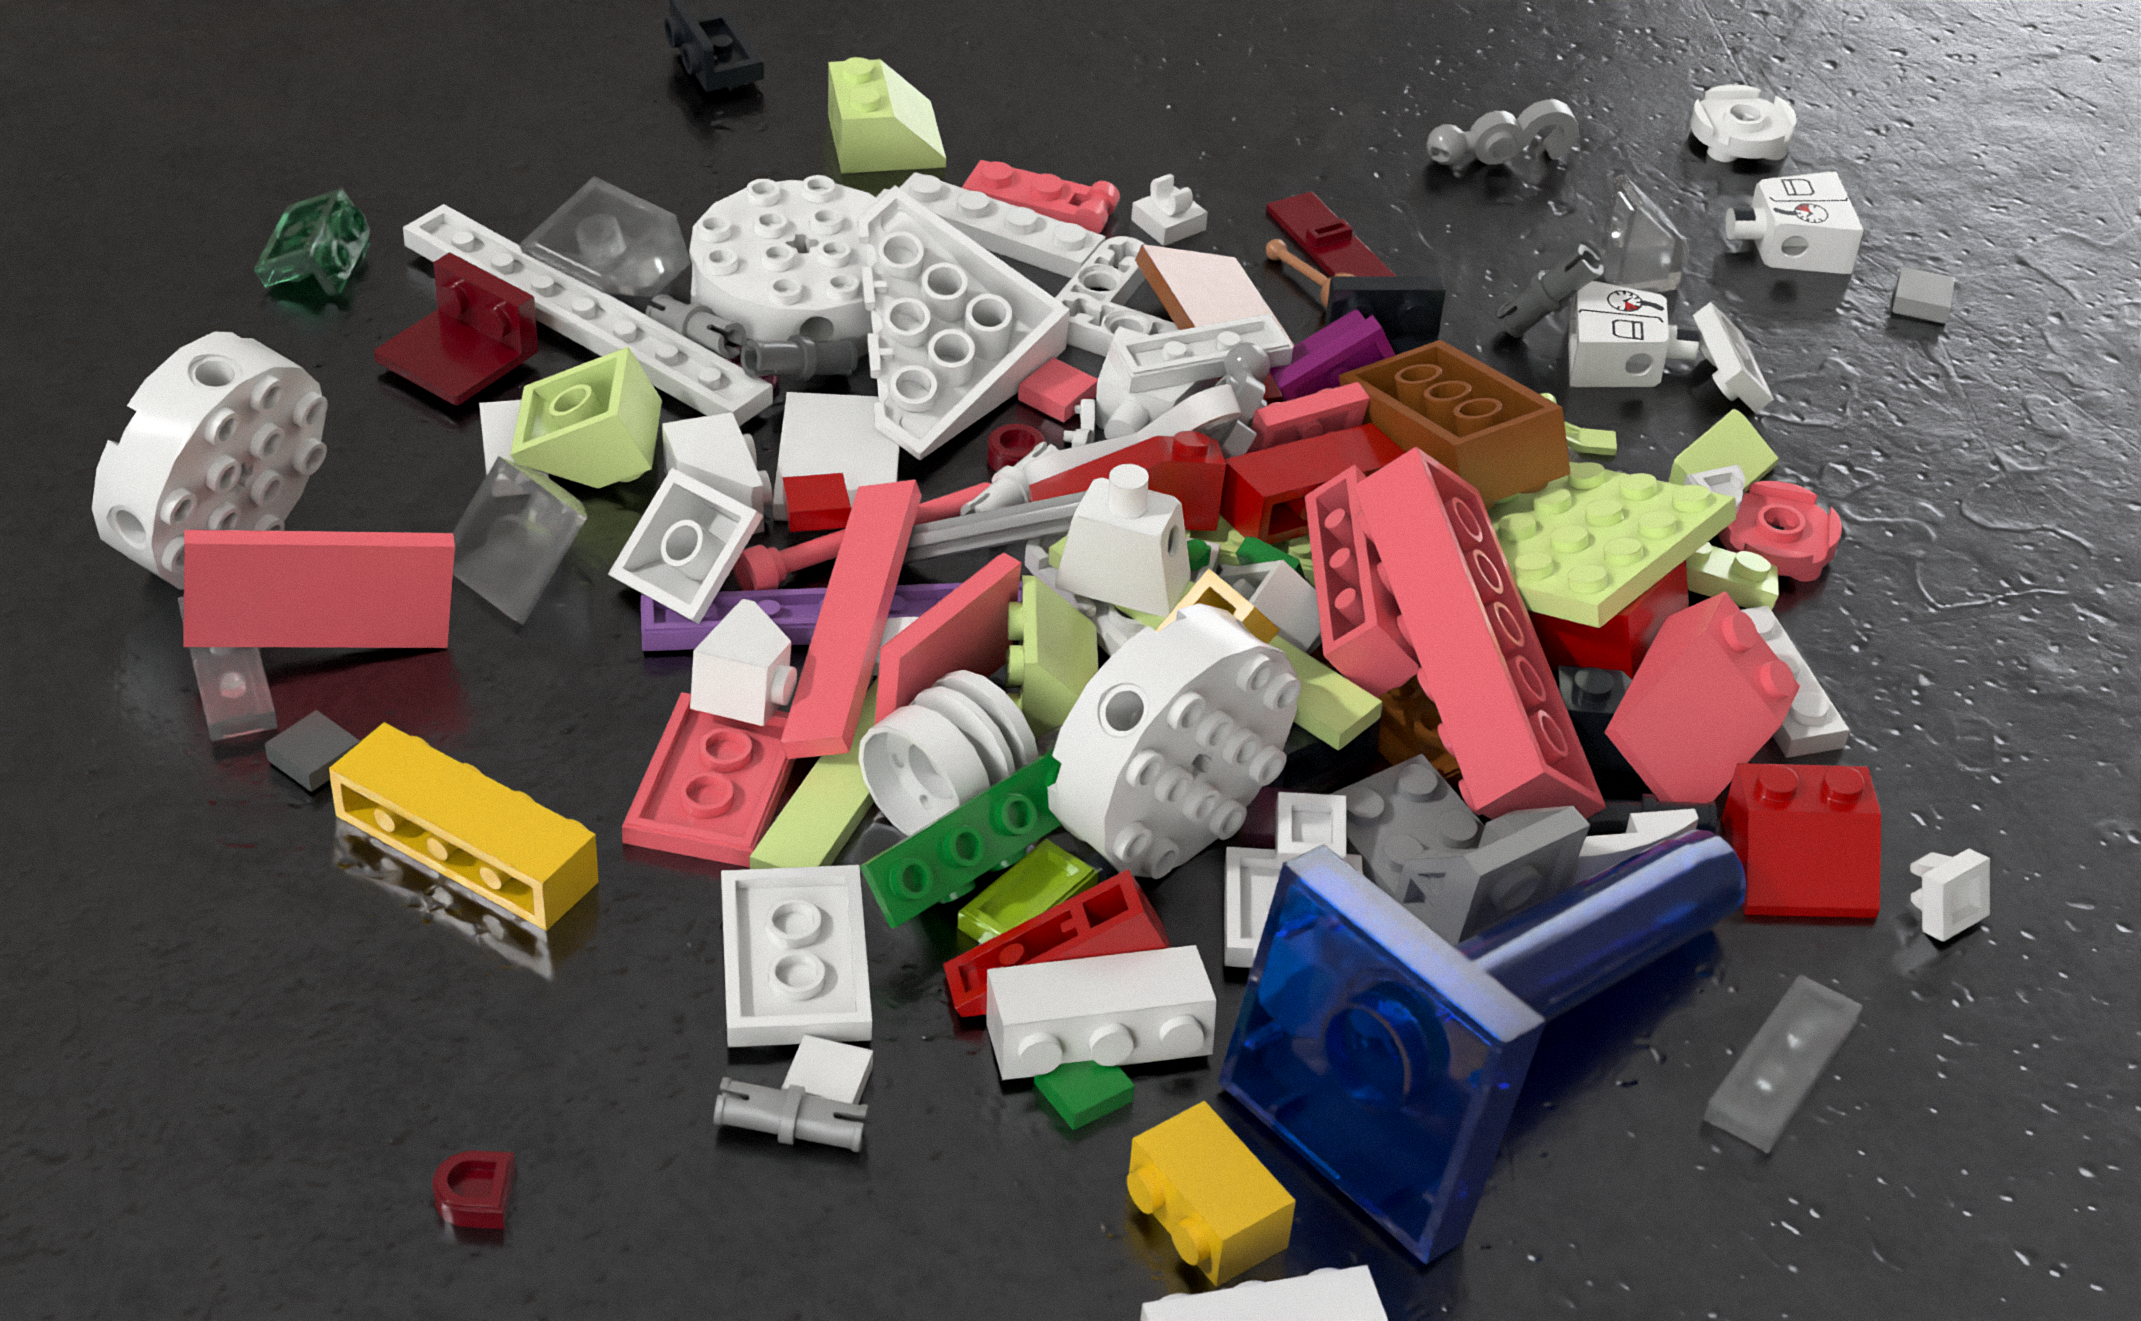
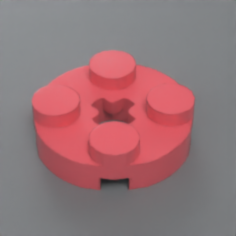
[1718,481,1842,582]

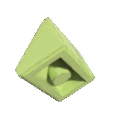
[1669,409,1779,493]

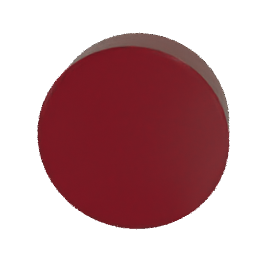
[987,424,1047,472]

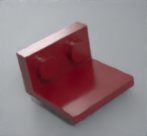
[374,252,538,405]

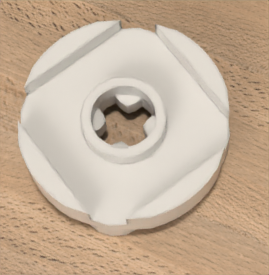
[1691,85,1797,162]

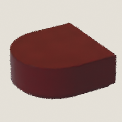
[432,1150,516,1229]

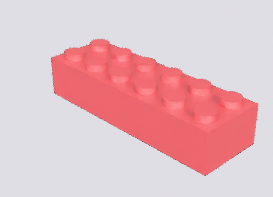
[1353,447,1606,820]

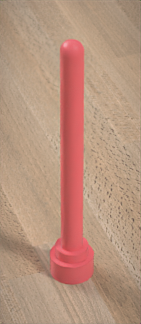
[733,482,991,591]

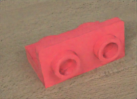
[1245,382,1370,454]

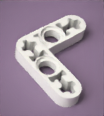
[1055,236,1178,357]
[1023,384,1241,485]

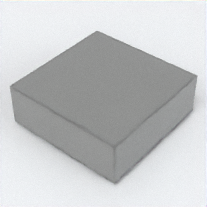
[1892,267,1955,323]

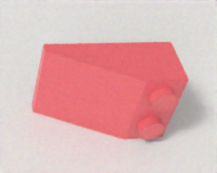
[1604,591,1800,803]

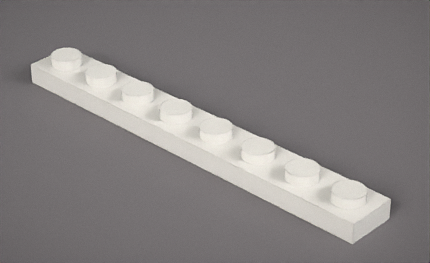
[403,204,773,426]

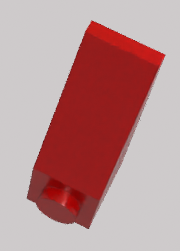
[1028,431,1226,531]
[943,869,1172,1017]

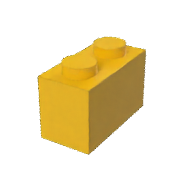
[1127,1100,1296,1287]

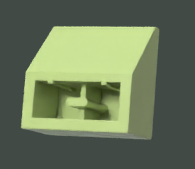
[1005,575,1098,757]

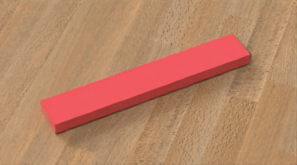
[780,480,922,759]

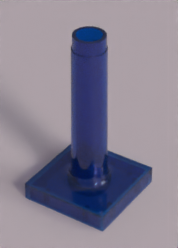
[1218,830,1747,1264]

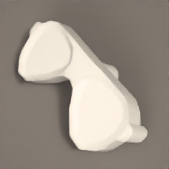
[1063,399,1095,448]

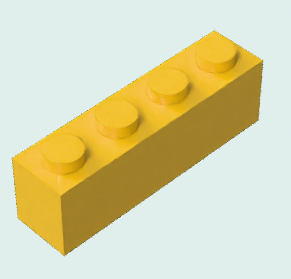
[329,722,599,931]

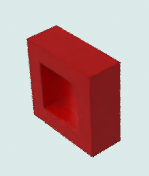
[782,473,851,532]

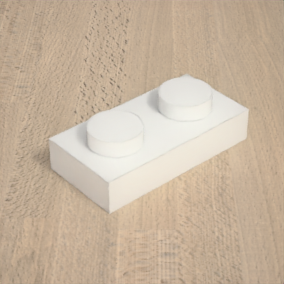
[1693,302,1774,413]

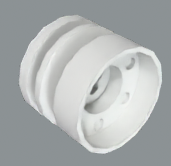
[858,670,1039,836]

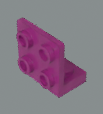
[1269,310,1395,402]

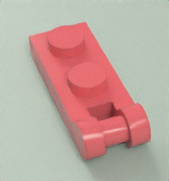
[962,160,1120,234]

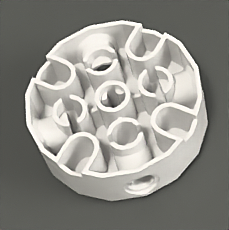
[689,175,879,357]
[92,332,327,590]
[1048,603,1301,879]

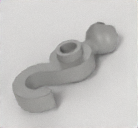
[1426,100,1579,165]
[1210,343,1270,459]

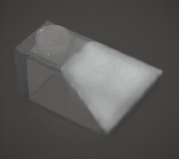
[453,456,587,625]

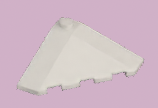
[858,186,1070,460]

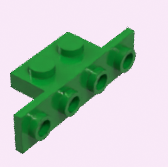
[859,748,1062,928]

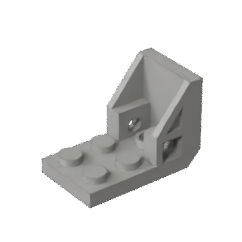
[1329,754,1590,962]

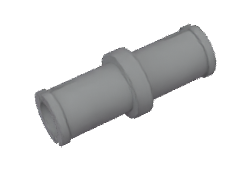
[646,294,747,359]
[714,1077,869,1153]

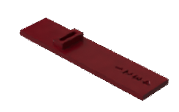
[1266,191,1441,324]

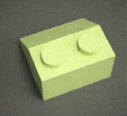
[828,57,946,174]
[510,346,662,489]

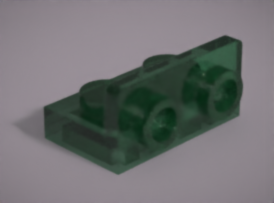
[253,188,370,297]

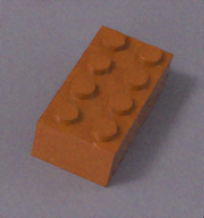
[1339,340,1571,510]

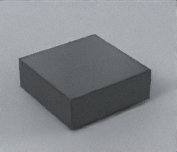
[265,710,361,792]

